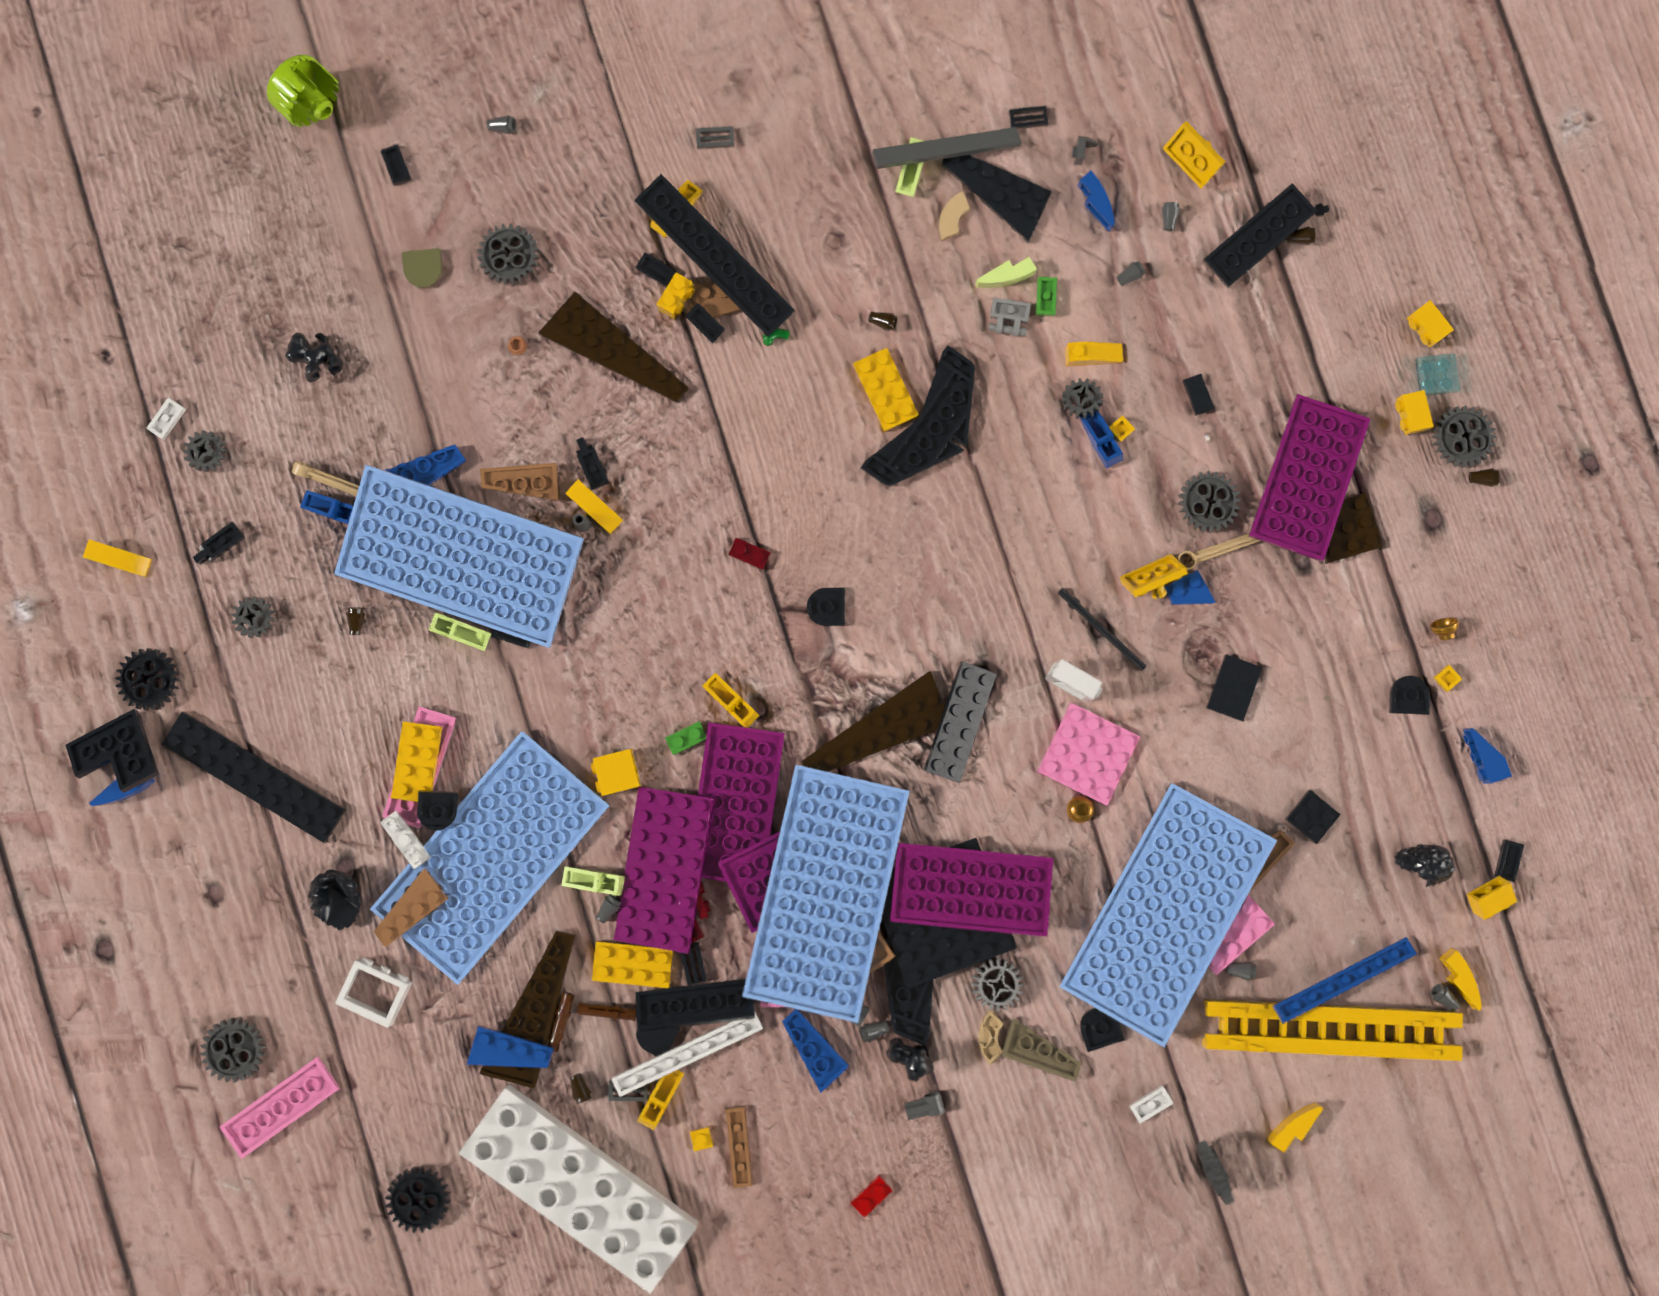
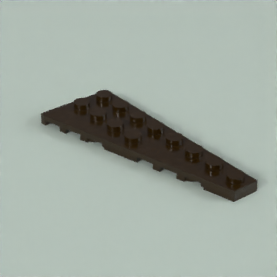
[538,291,689,403]
[801,671,945,772]
[479,930,576,1089]

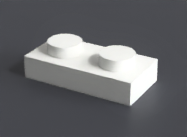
[146,397,186,440]
[1129,1085,1173,1124]

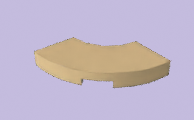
[939,191,970,241]
[978,1010,1004,1065]

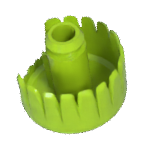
[267,54,339,127]

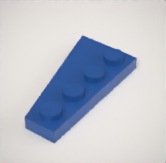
[385,444,467,486]
[782,1009,849,1093]
[467,1026,554,1068]

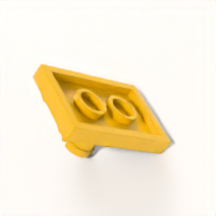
[1162,121,1226,188]
[1119,554,1188,599]

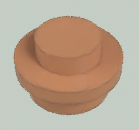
[508,336,527,356]

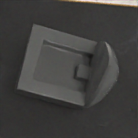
[1071,136,1100,165]

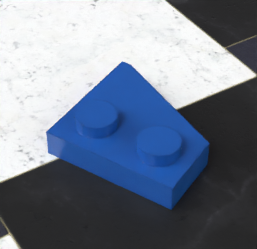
[1165,570,1215,605]

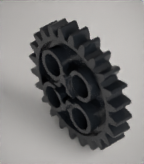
[115,648,181,710]
[385,1166,451,1233]

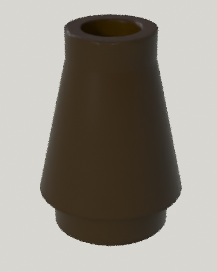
[1287,226,1315,245]
[868,311,898,332]
[1468,468,1499,487]
[346,607,365,635]
[569,1073,592,1104]

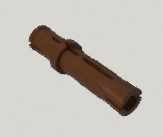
[547,992,575,1052]
[577,1002,637,1021]

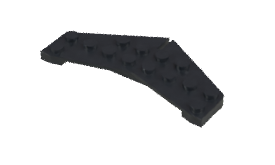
[861,345,975,487]
[883,936,934,1046]

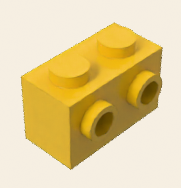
[656,272,694,320]
[1406,300,1454,348]
[1395,390,1434,435]
[1466,876,1517,920]

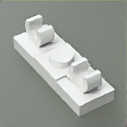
[380,811,431,869]

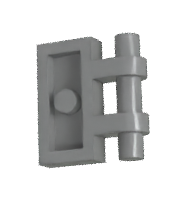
[988,298,1031,337]

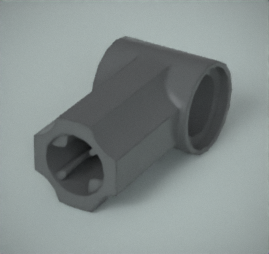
[904,1092,945,1121]

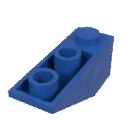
[1463,728,1512,784]

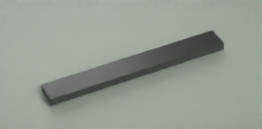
[872,127,1022,169]

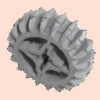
[971,958,1024,1012]

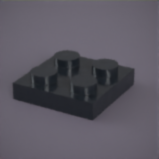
[1285,790,1341,844]

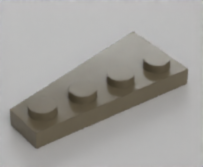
[1001,1018,1081,1082]

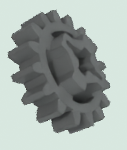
[1062,378,1103,419]
[183,430,227,472]
[231,596,275,638]

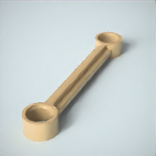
[292,461,359,496]
[1176,533,1260,571]

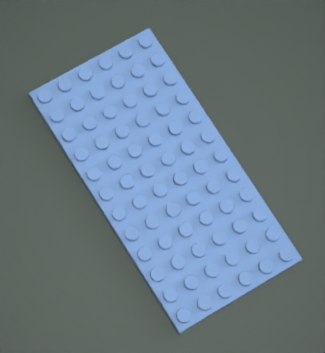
[334,465,584,648]
[370,731,610,985]
[742,765,910,1023]
[1059,783,1277,1047]

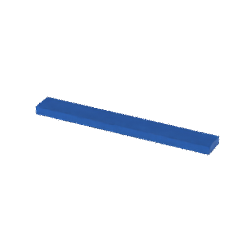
[1272,937,1417,1024]

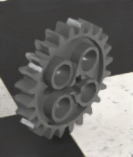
[477,223,539,286]
[1431,405,1497,468]
[1177,471,1241,533]
[200,1018,266,1083]
[1196,1140,1235,1205]

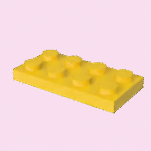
[853,348,919,432]
[391,721,443,802]
[592,941,673,988]

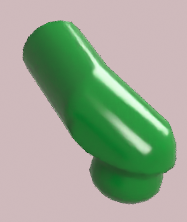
[763,328,790,346]

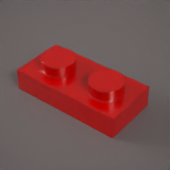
[851,1175,893,1218]

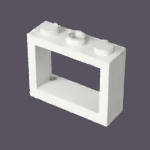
[1045,659,1103,702]
[335,957,413,1028]

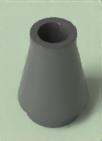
[487,115,516,134]
[1162,202,1181,231]
[1116,261,1146,286]
[573,513,592,532]
[596,894,622,923]
[1227,962,1256,981]
[1430,984,1461,1011]
[859,1021,889,1043]

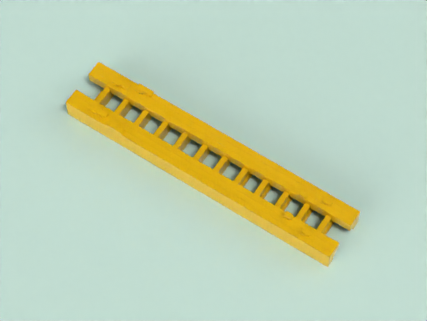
[1202,999,1463,1061]

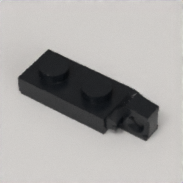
[576,437,610,491]
[193,522,246,565]

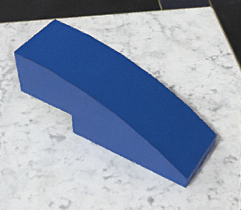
[1077,170,1115,232]
[1079,411,1123,469]
[300,490,353,525]
[89,778,156,806]

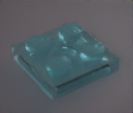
[1415,353,1460,396]

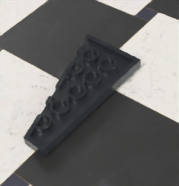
[941,155,1052,243]

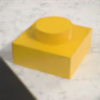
[1109,415,1135,443]
[1433,665,1462,692]
[689,1126,714,1152]

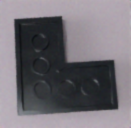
[65,709,159,793]

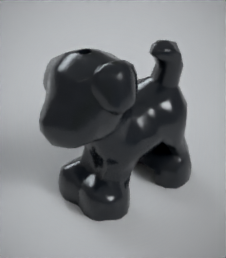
[285,332,343,382]
[886,1037,934,1082]

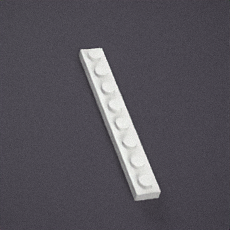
[612,1010,763,1097]

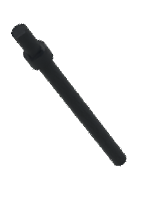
[1058,588,1146,671]

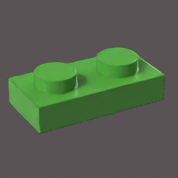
[1036,277,1057,317]
[665,721,707,755]

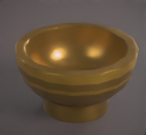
[1430,617,1459,640]
[1067,796,1094,823]

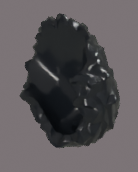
[1394,844,1455,887]
[307,869,361,930]

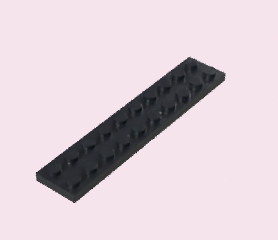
[634,174,795,338]
[161,711,346,843]

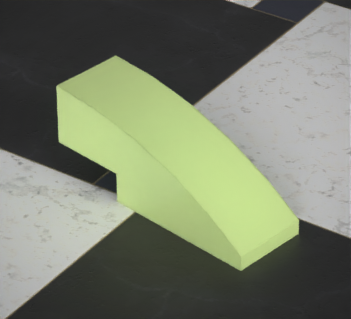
[895,137,924,197]
[975,257,1037,288]
[428,612,491,651]
[561,866,625,895]

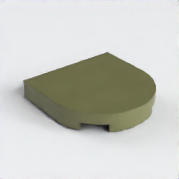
[402,248,442,289]

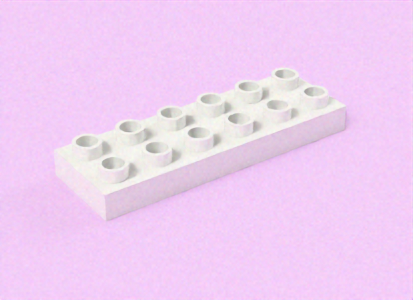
[459,1084,699,1294]

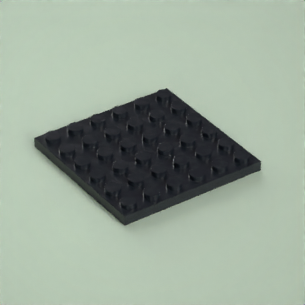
[882,838,1017,989]

